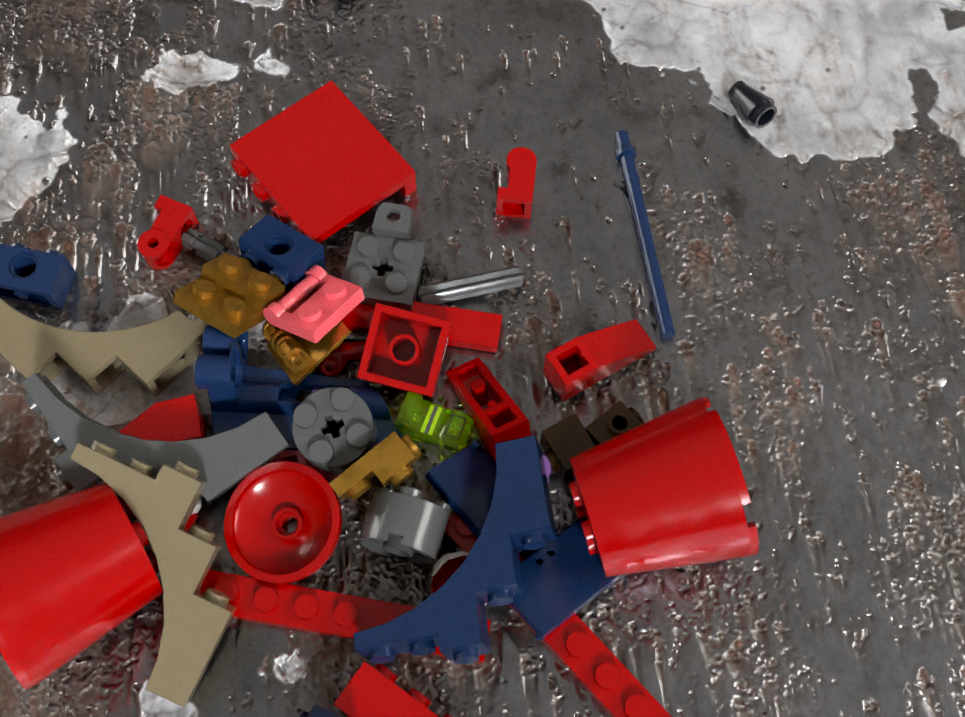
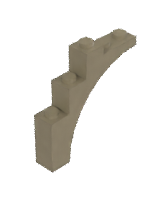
[70,440,237,707]

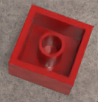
[357,303,452,398]

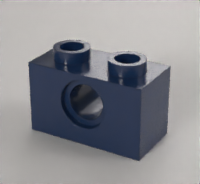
[238,214,326,291]
[0,243,76,311]

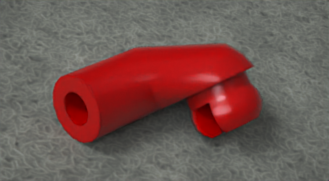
[318,341,366,377]

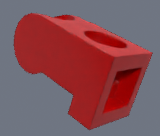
[496,147,537,219]
[137,194,199,270]

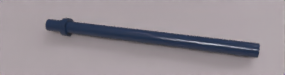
[614,130,676,339]

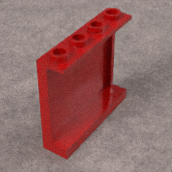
[229,80,417,243]

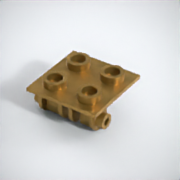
[262,320,352,386]

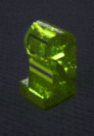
[396,391,474,452]

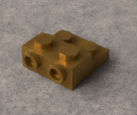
[173,252,286,339]
[329,431,422,501]

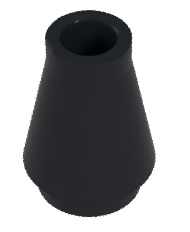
[728,81,777,128]

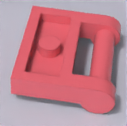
[263,265,365,344]

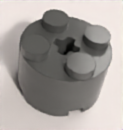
[292,387,377,474]
[359,486,451,565]

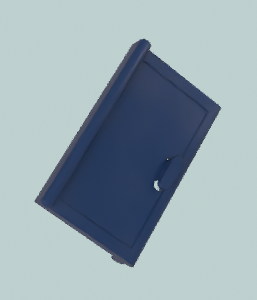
[425,439,524,553]
[510,517,623,641]

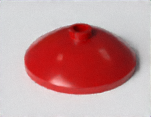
[224,461,342,584]

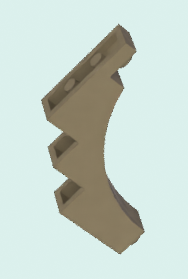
[0,298,210,397]

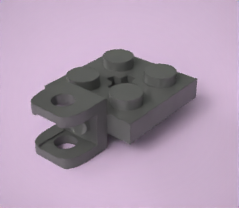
[342,202,426,312]

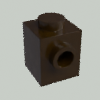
[585,400,644,446]
[540,414,595,482]

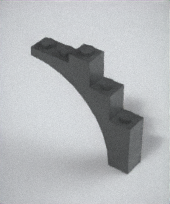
[21,373,292,502]

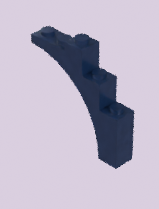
[353,435,558,664]

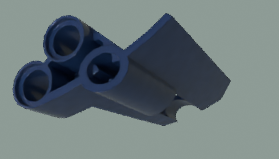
[194,325,401,450]

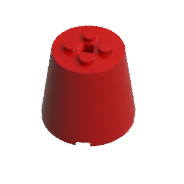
[568,396,759,577]
[0,482,163,690]

